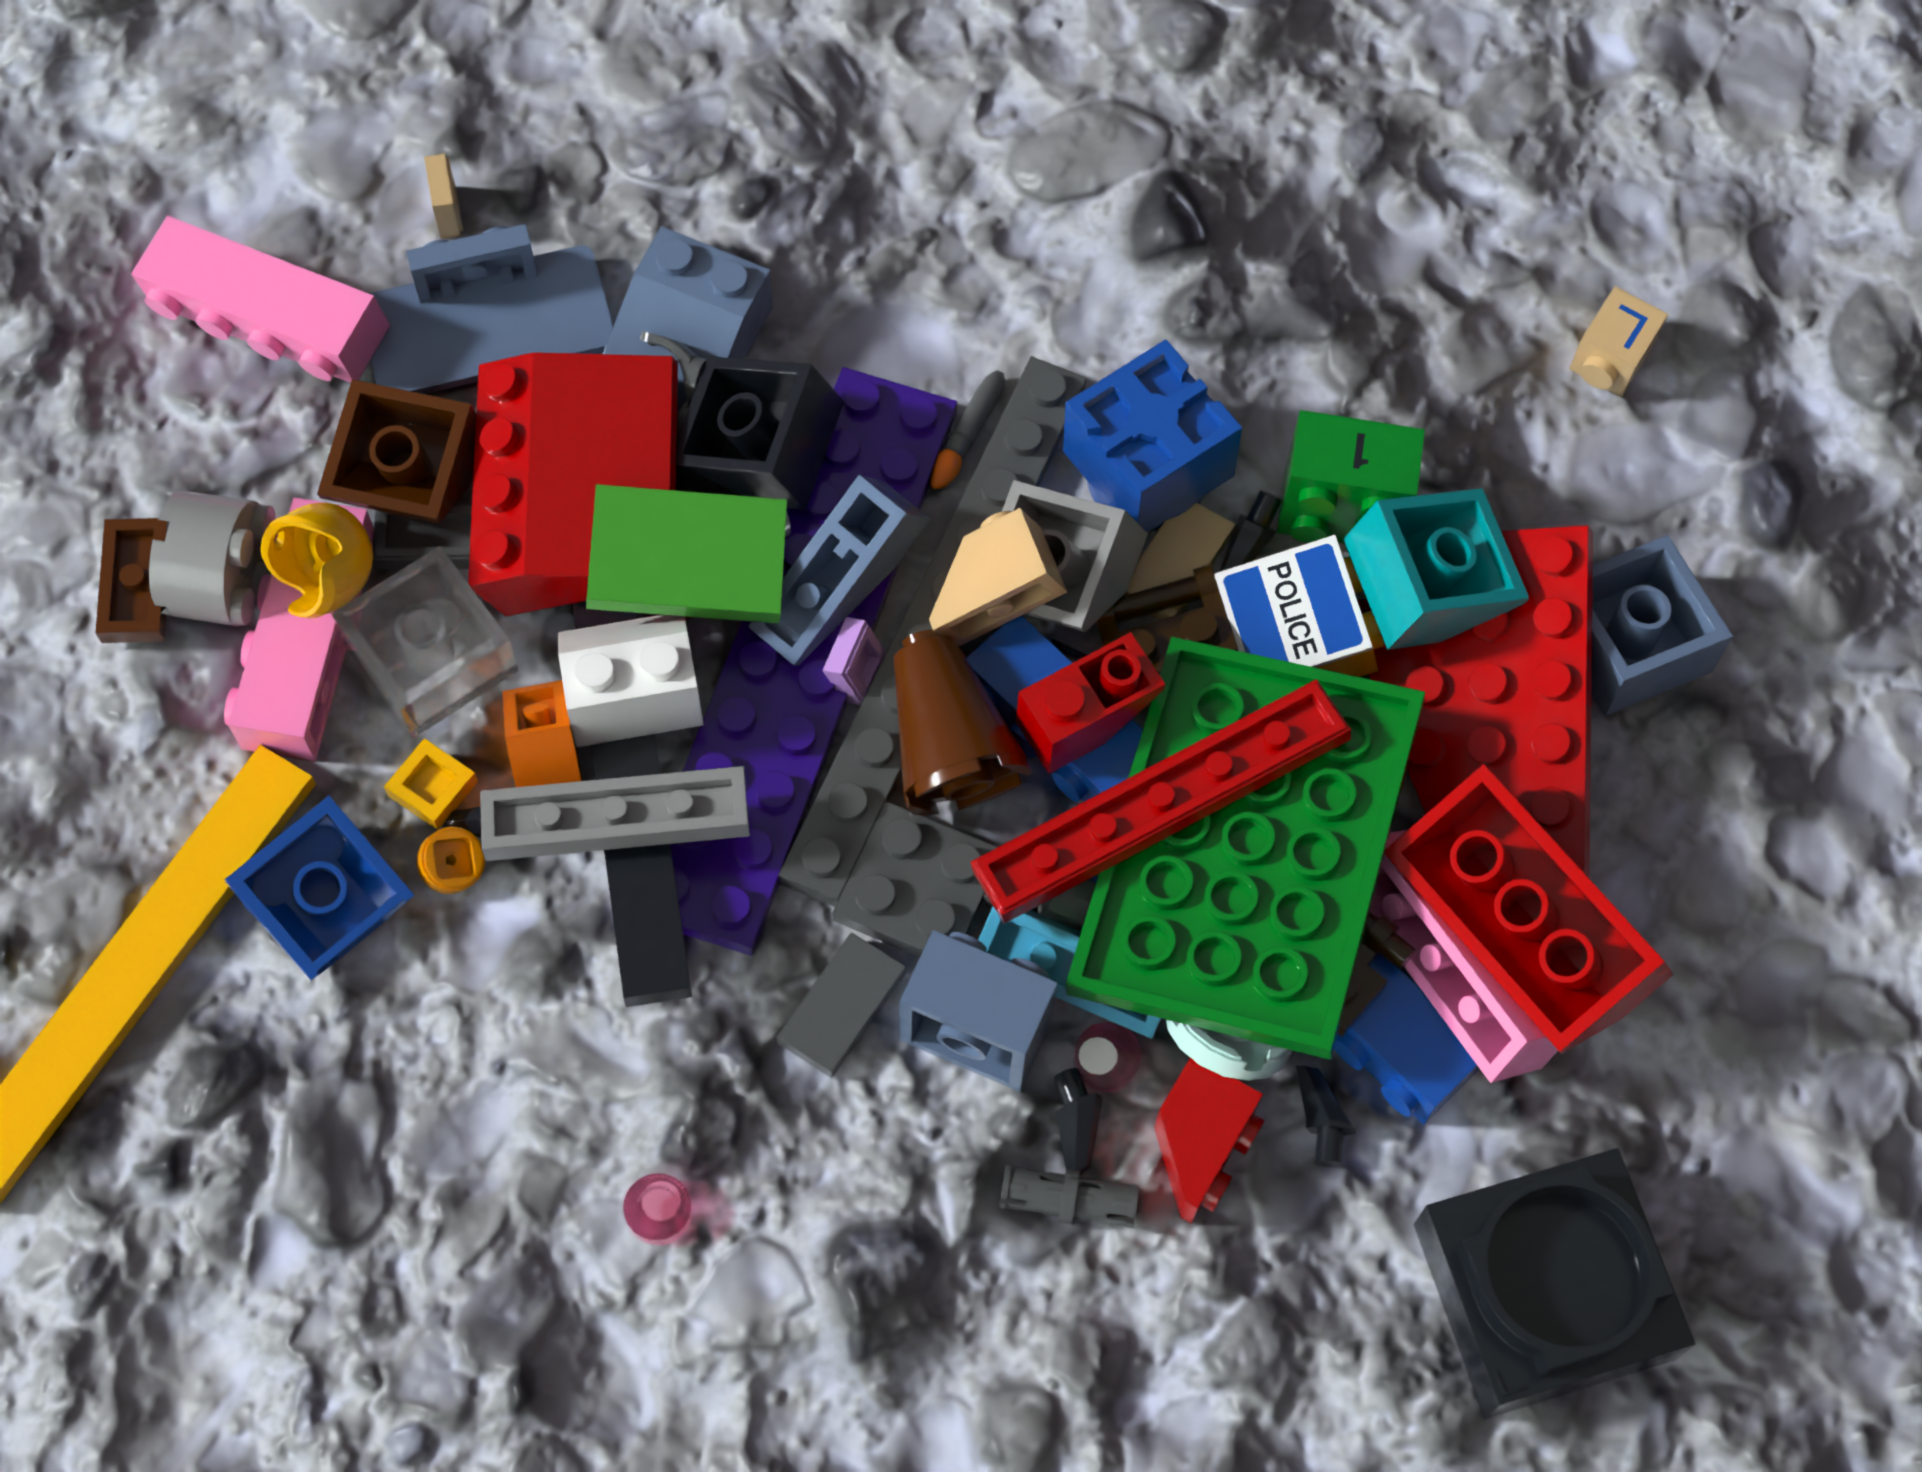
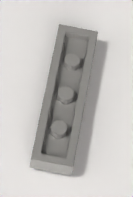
[480,766,750,861]

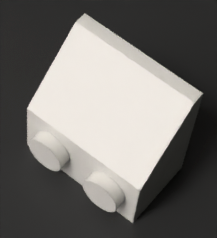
[558,615,704,748]

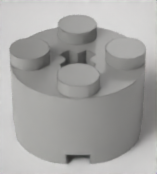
[149,490,276,626]

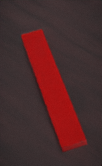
[970,679,1351,924]

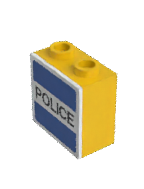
[1214,535,1384,677]

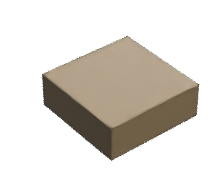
[424,153,463,239]

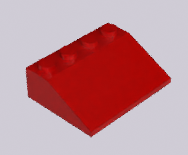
[468,352,678,616]

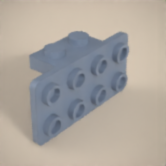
[369,224,613,394]

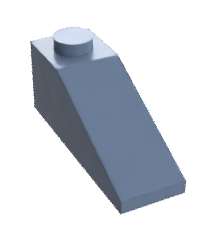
[748,475,931,666]

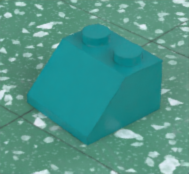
[1343,488,1529,650]

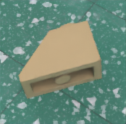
[929,508,1067,646]

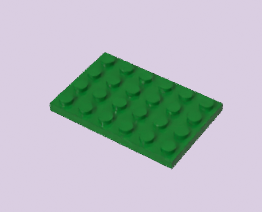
[1065,636,1425,1060]

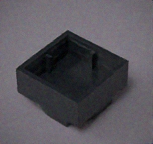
[1413,1148,1696,1419]

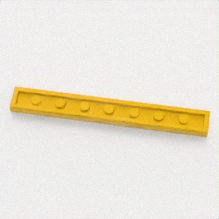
[0,745,316,1204]

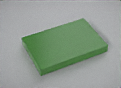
[586,484,787,623]

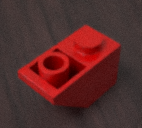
[1016,632,1165,774]
[1154,1058,1265,1224]

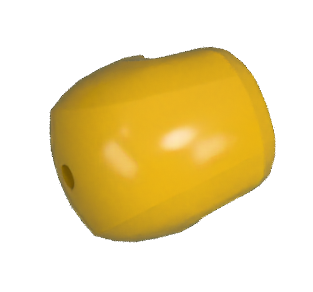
[261,502,373,619]

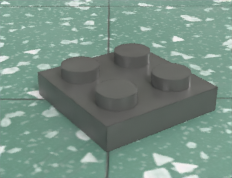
[832,801,997,957]

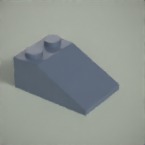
[603,226,773,413]

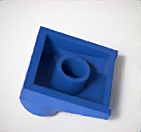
[224,796,414,981]

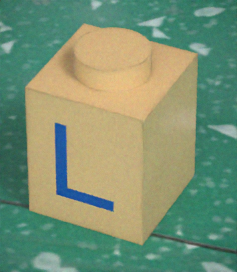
[1569,286,1668,397]

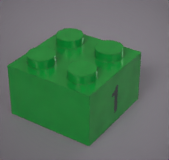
[1276,410,1425,544]

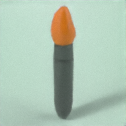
[930,370,1005,489]

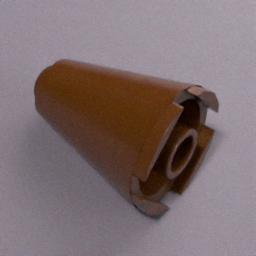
[893,629,1032,816]

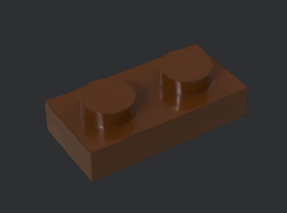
[95,518,170,643]

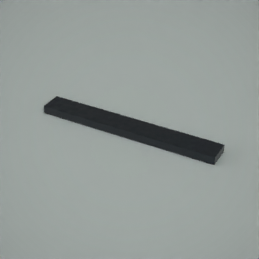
[572,601,692,1007]

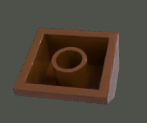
[317,379,476,524]

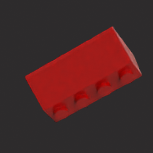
[1385,764,1674,1054]

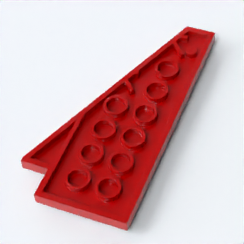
[1357,525,1593,879]

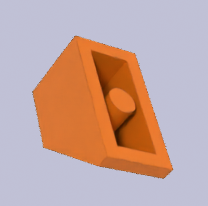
[502,680,583,787]

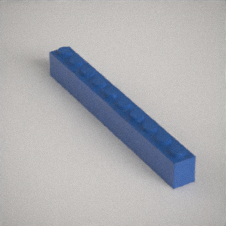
[966,615,1479,1125]

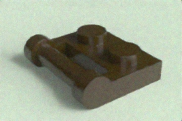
[1097,564,1239,675]

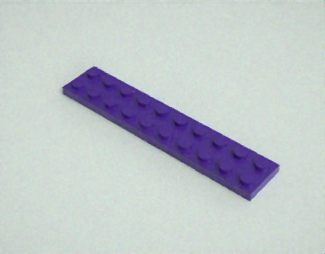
[671,367,957,956]

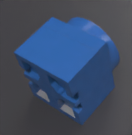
[1063,339,1242,533]

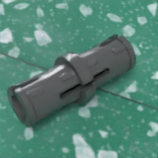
[999,1164,1139,1229]

